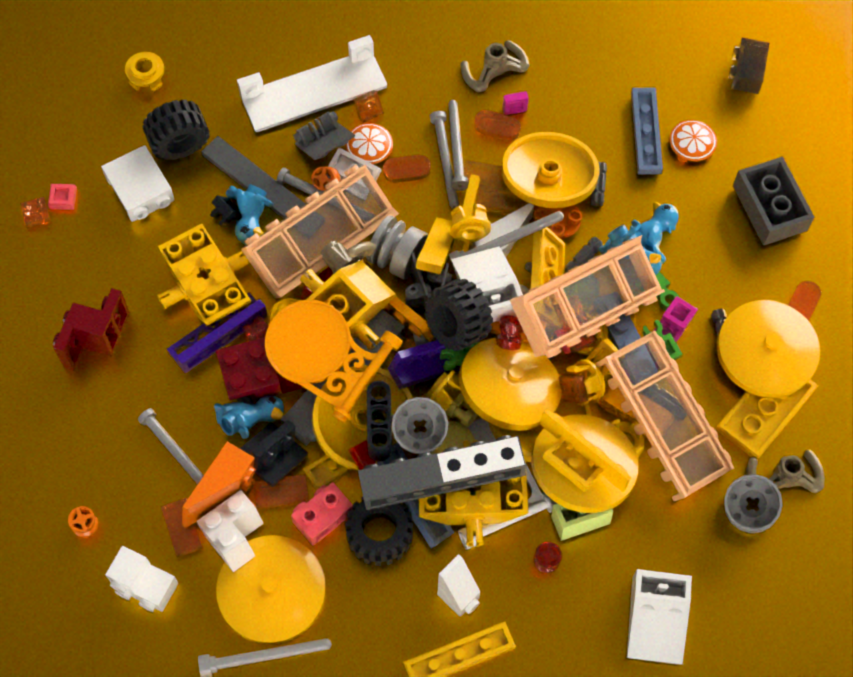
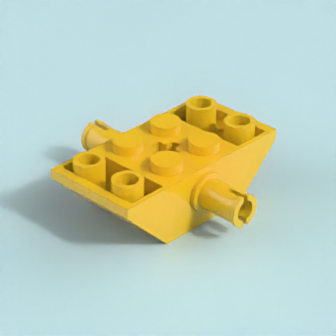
[157,223,251,326]
[300,260,396,351]
[419,440,528,547]

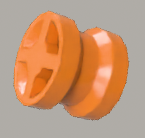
[311,166,340,191]
[68,506,99,538]

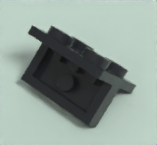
[239,420,308,487]

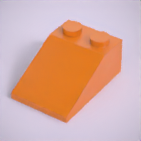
[182,442,256,528]

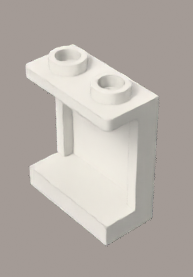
[101,145,175,222]

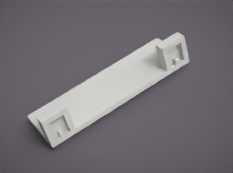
[237,35,387,132]

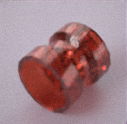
[496,315,524,350]

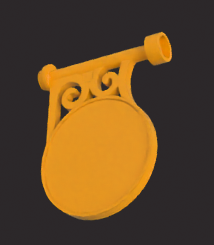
[265,300,403,424]

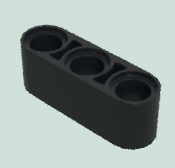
[367,381,392,462]

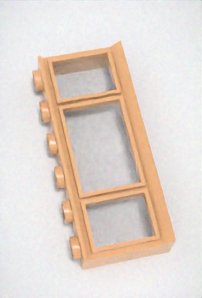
[241,165,399,298]
[510,235,665,358]
[596,330,734,501]

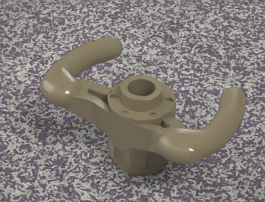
[460,40,530,92]
[321,241,376,274]
[746,450,825,493]

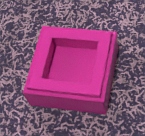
[502,91,529,115]

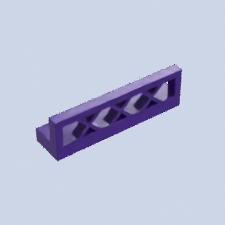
[167,292,268,374]
[387,340,480,390]

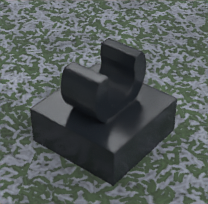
[210,195,242,227]

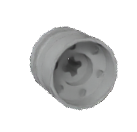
[366,215,428,280]
[392,397,448,454]
[724,474,783,533]

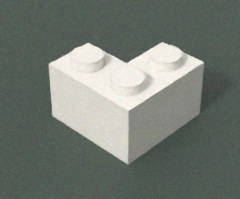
[197,490,263,572]
[105,546,178,612]

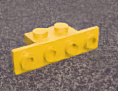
[540,409,631,492]

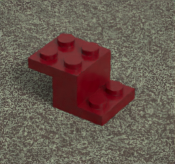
[53,288,130,371]
[216,337,307,401]

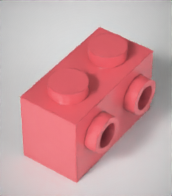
[291,482,353,546]

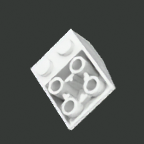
[451,246,523,322]
[627,569,692,665]

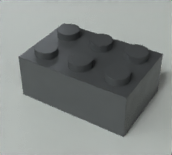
[733,156,815,246]

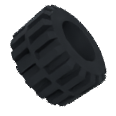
[142,100,210,160]
[424,279,493,351]
[345,497,413,566]

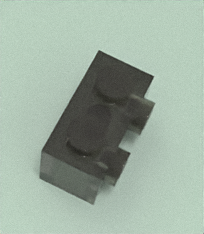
[728,37,770,94]

